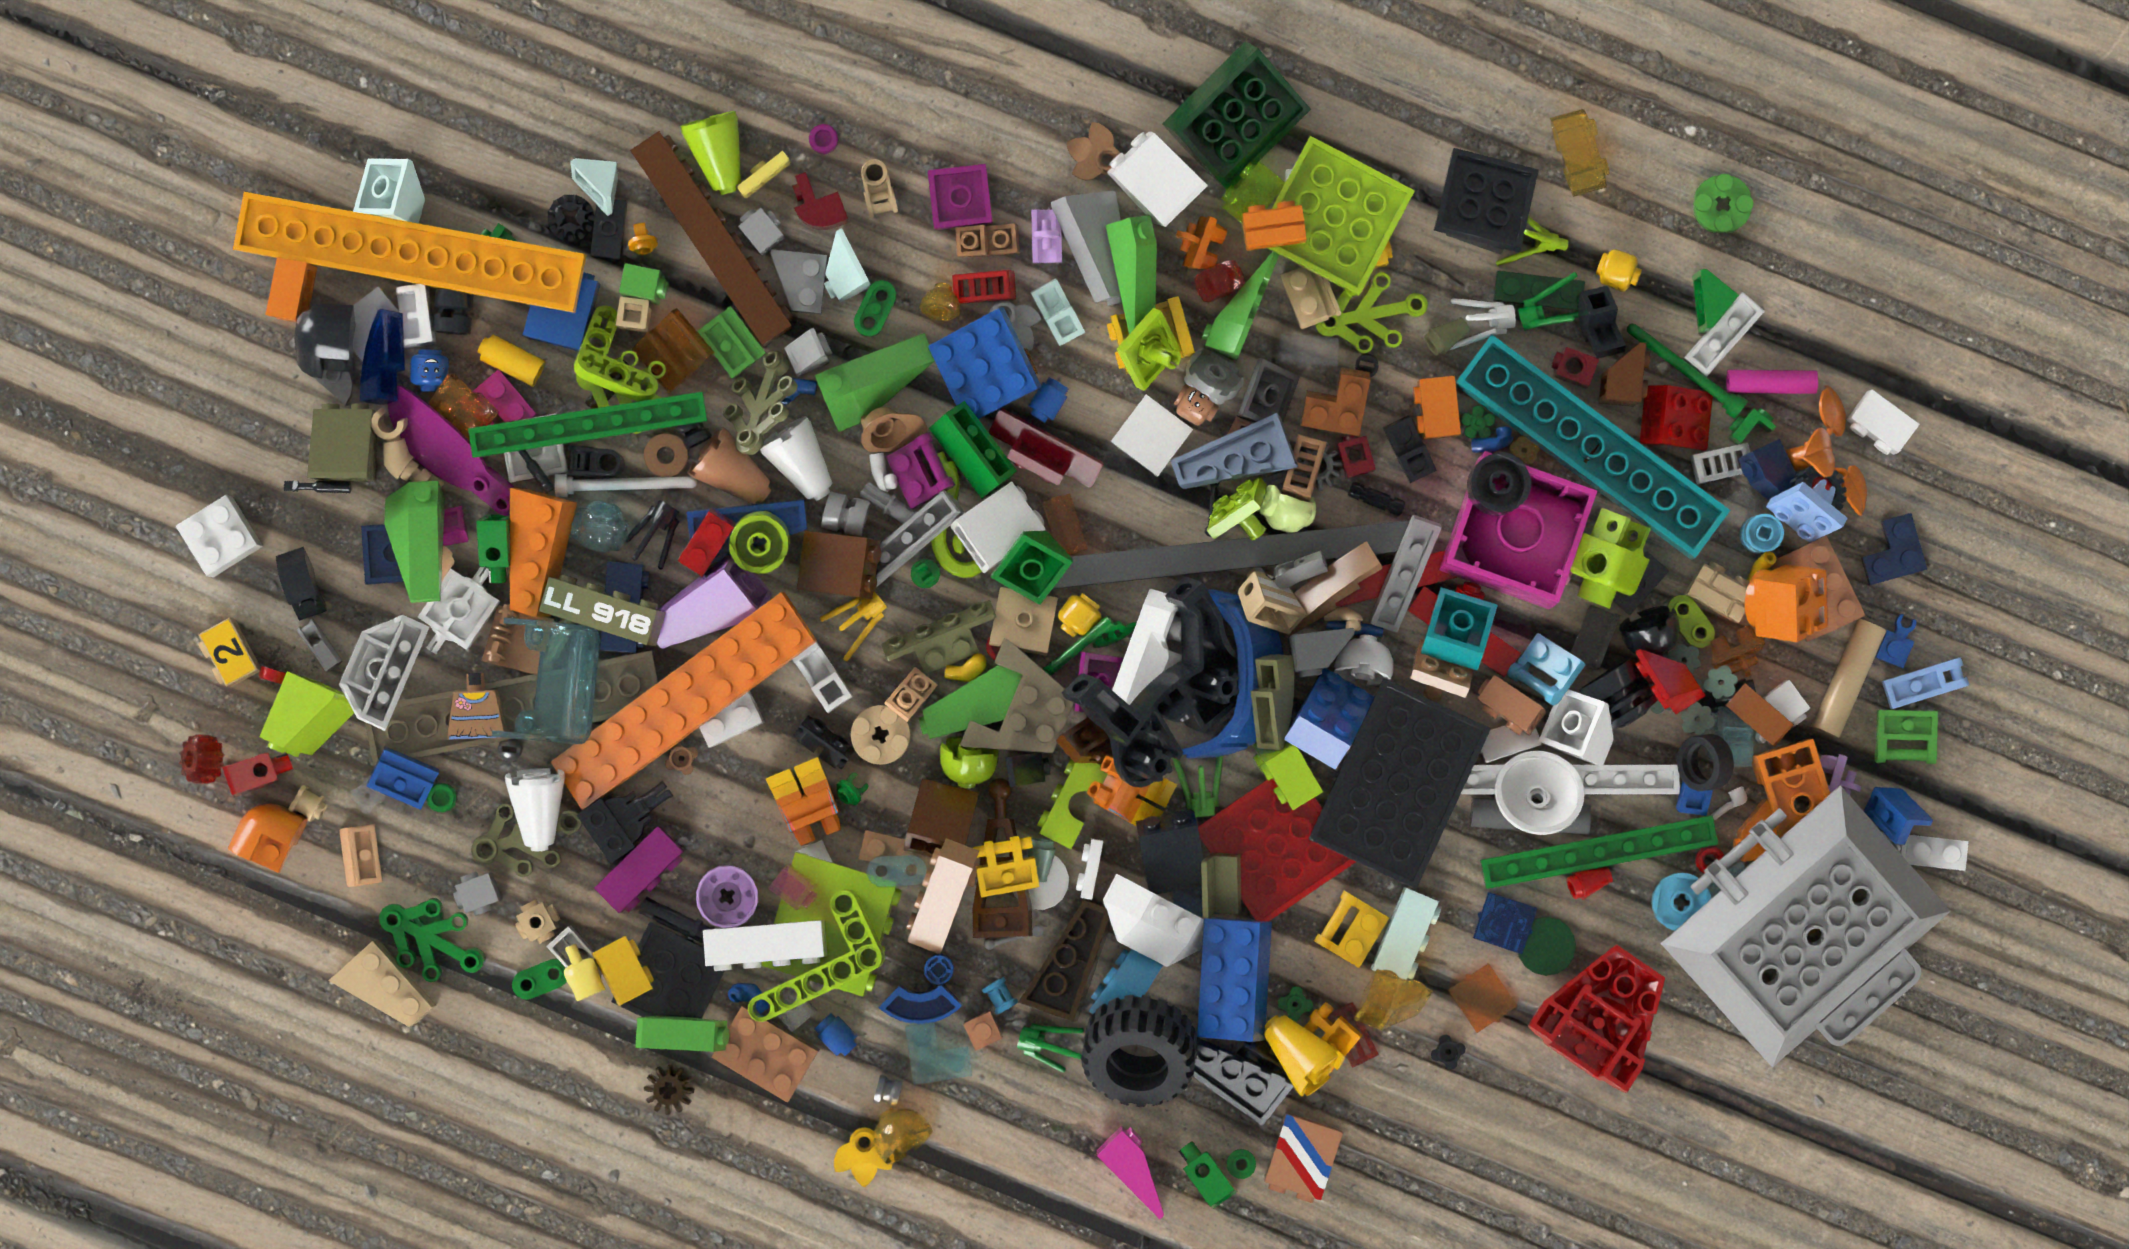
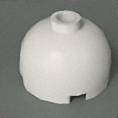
[1334,635,1393,686]

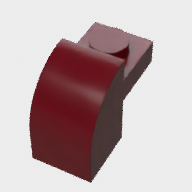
[792,172,850,230]

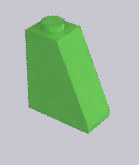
[636,1015,730,1052]

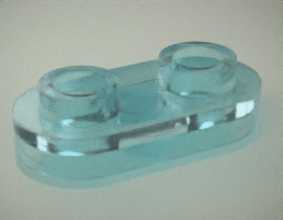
[867,855,927,887]

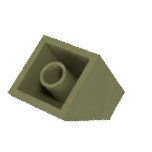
[307,403,377,482]

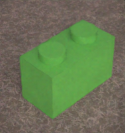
[619,263,669,305]

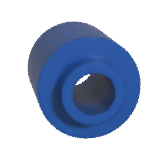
[1028,377,1069,423]
[814,1013,858,1056]

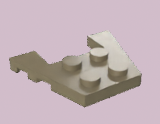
[960,638,1074,753]

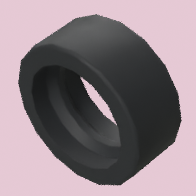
[1677,734,1734,791]

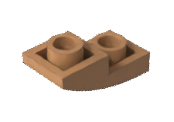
[956,224,1020,257]

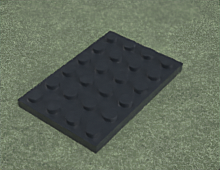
[1308,678,1491,889]

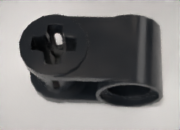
[567,446,625,477]

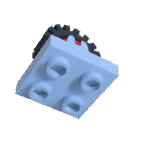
[1766,466,1848,543]

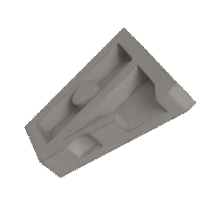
[771,249,828,315]

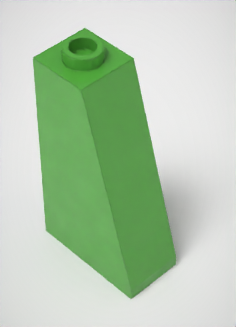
[919,665,1022,739]

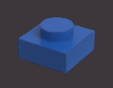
[1675,781,1714,816]

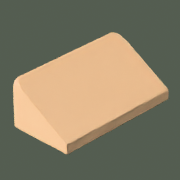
[339,824,382,887]

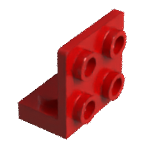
[1639,385,1713,451]

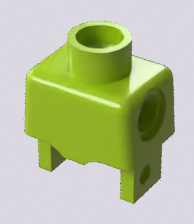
[1570,508,1651,609]

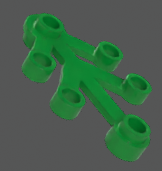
[379,898,485,982]

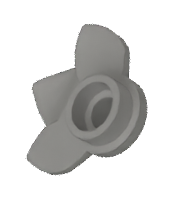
[989,301,1041,351]

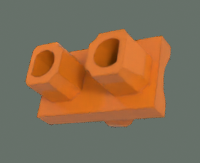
[1175,216,1228,270]

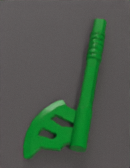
[1042,615,1137,676]

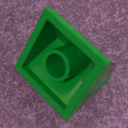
[1692,269,1739,334]
[991,531,1073,605]

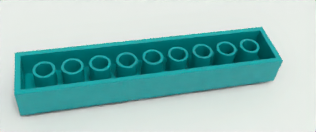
[1456,334,1731,560]

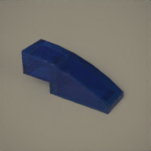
[360,309,405,405]

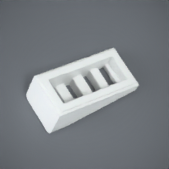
[1690,443,1750,485]

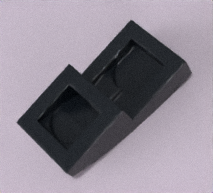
[1383,415,1437,483]

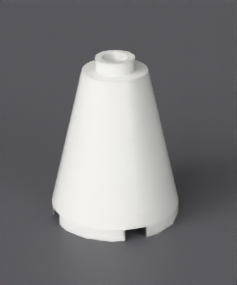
[760,416,833,501]
[505,768,565,851]

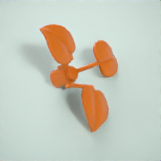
[1786,385,1867,516]

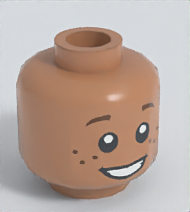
[1174,384,1219,426]

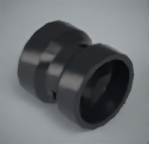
[675,422,713,450]

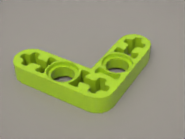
[574,305,658,402]

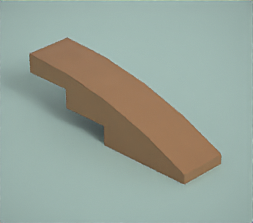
[1284,541,1383,638]

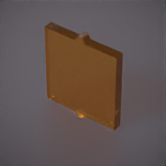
[1448,963,1517,1033]

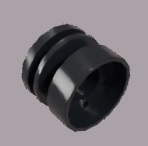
[1579,657,1658,730]

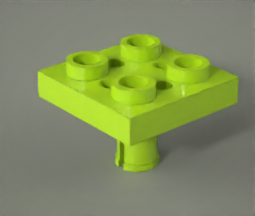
[1117,308,1181,391]
[1207,476,1267,541]

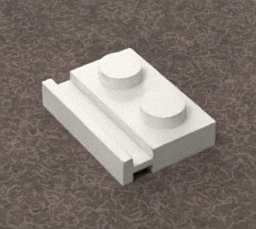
[1076,838,1103,900]

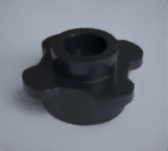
[1431,1035,1466,1070]

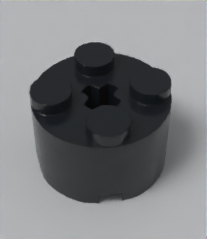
[1467,452,1531,516]

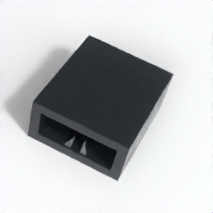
[1135,810,1203,894]

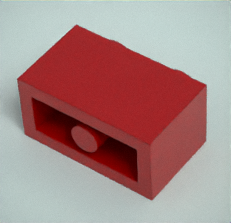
[677,507,736,577]

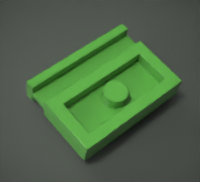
[697,306,767,379]

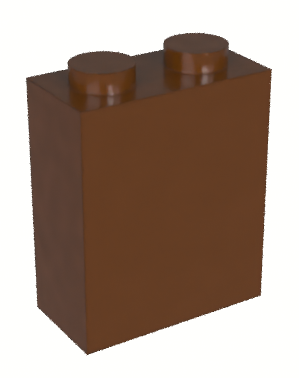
[796,531,881,599]
[903,779,979,857]

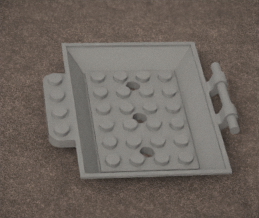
[1661,785,1951,1067]

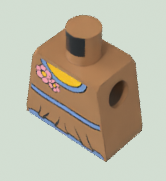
[447,673,508,740]

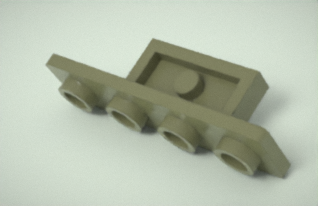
[881,600,996,674]

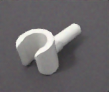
[1711,787,1747,820]

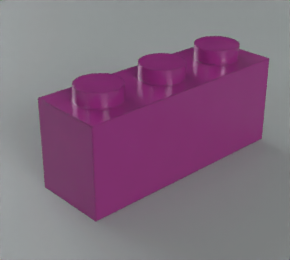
[594,826,685,913]

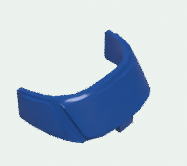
[1182,589,1284,759]

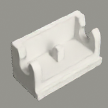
[396,284,437,348]

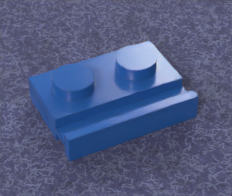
[367,746,439,810]

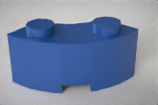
[879,984,963,1024]

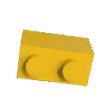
[592,936,654,1006]

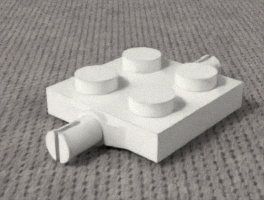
[418,567,500,654]

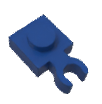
[1875,614,1916,669]

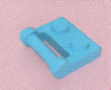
[1507,633,1586,705]

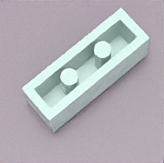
[1370,887,1441,983]

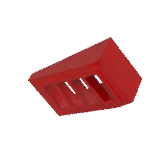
[952,270,1016,304]

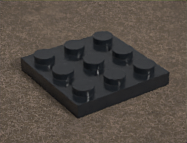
[1434,148,1539,253]
[611,921,725,1019]

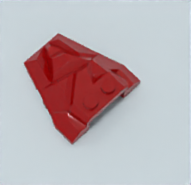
[1528,944,1665,1093]

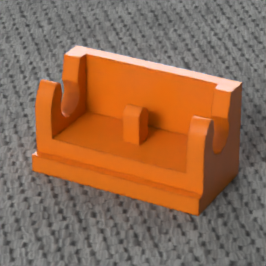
[265,257,318,322]

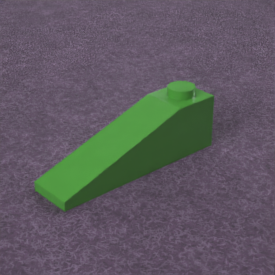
[1201,251,1280,361]
[814,333,935,432]
[384,481,445,603]

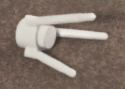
[1450,298,1516,350]

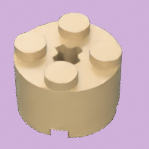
[851,705,911,765]

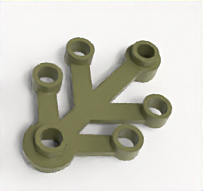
[723,351,798,455]
[471,803,582,877]

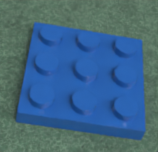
[928,307,1042,419]

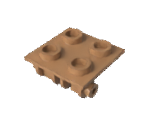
[481,604,554,676]

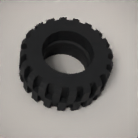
[1081,995,1198,1107]

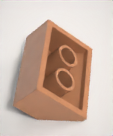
[1770,535,1865,642]

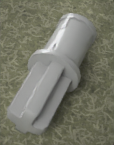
[860,483,917,524]

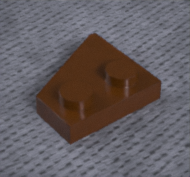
[1056,717,1113,764]

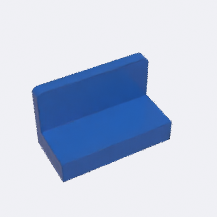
[1864,787,1933,845]

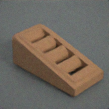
[1282,434,1327,502]

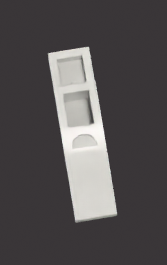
[1882,832,1969,871]

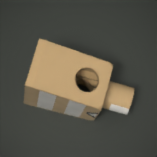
[1238,567,1306,634]

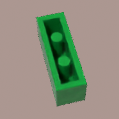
[929,401,1017,499]

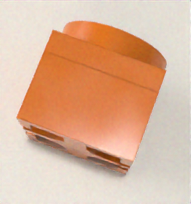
[1745,564,1828,642]

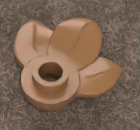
[1066,122,1120,180]

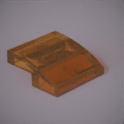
[632,308,715,393]
[428,374,499,441]

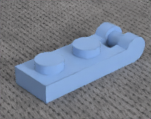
[1882,657,1969,709]

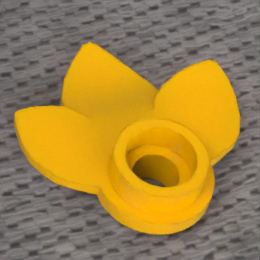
[834,1127,893,1187]

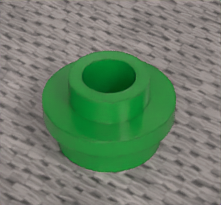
[1227,1149,1256,1179]

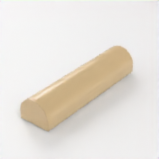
[1811,619,1887,739]

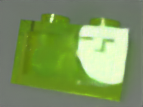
[1221,161,1285,224]

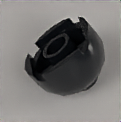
[1619,606,1680,657]

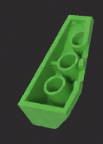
[1106,215,1157,334]

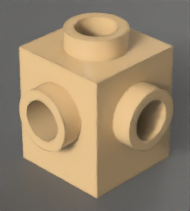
[515,899,560,944]

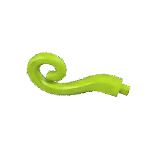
[931,451,982,578]

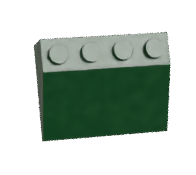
[1162,41,1311,192]

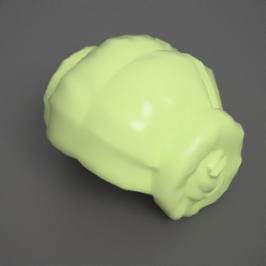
[1258,485,1316,533]

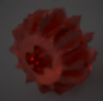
[1194,260,1245,303]
[179,734,225,784]

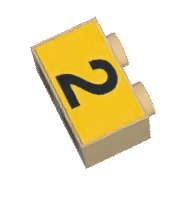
[198,618,261,687]

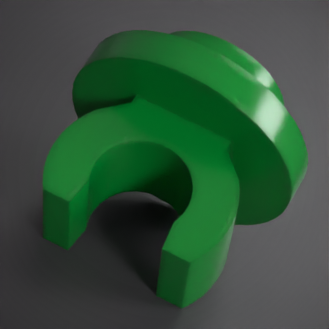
[911,559,940,588]
[836,772,869,805]

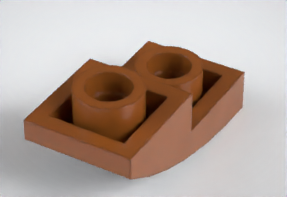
[1726,683,1794,747]

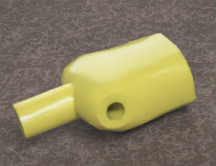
[564,944,605,1002]

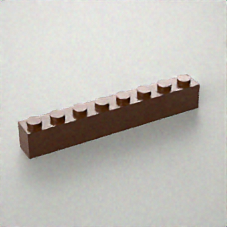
[630,131,794,347]

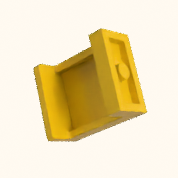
[1106,296,1195,375]

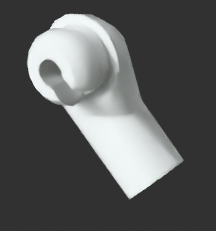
[869,453,898,492]

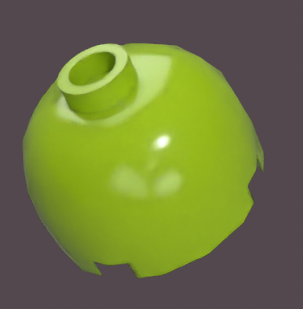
[940,736,999,788]

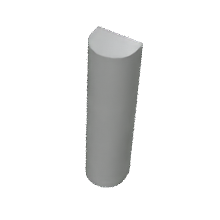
[876,490,964,586]

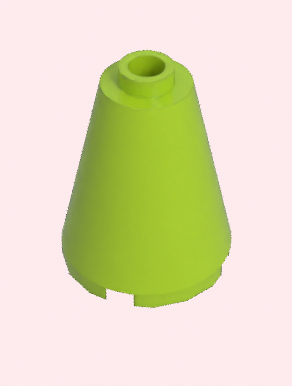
[680,111,741,195]

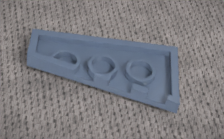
[1170,413,1298,489]

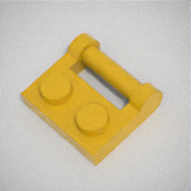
[1314,891,1389,968]

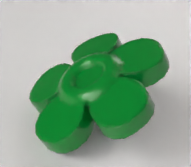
[1461,406,1495,439]

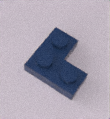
[1861,513,1927,586]

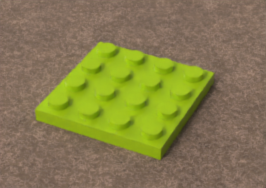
[1268,136,1415,296]

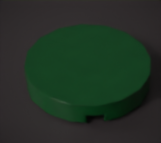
[1517,916,1576,976]

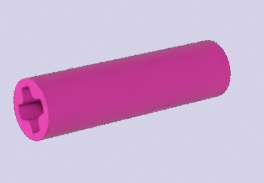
[1726,370,1818,394]

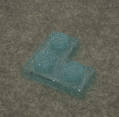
[905,1022,973,1085]

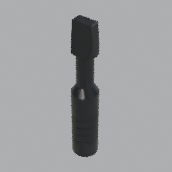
[518,450,555,495]
[284,481,351,493]

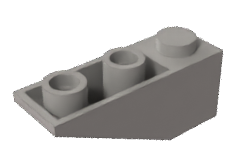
[785,328,832,377]

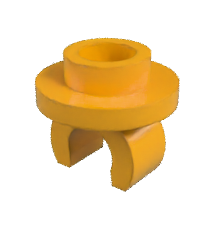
[628,222,658,255]

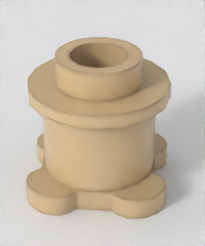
[288,785,328,822]

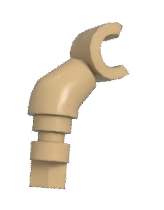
[371,407,445,489]

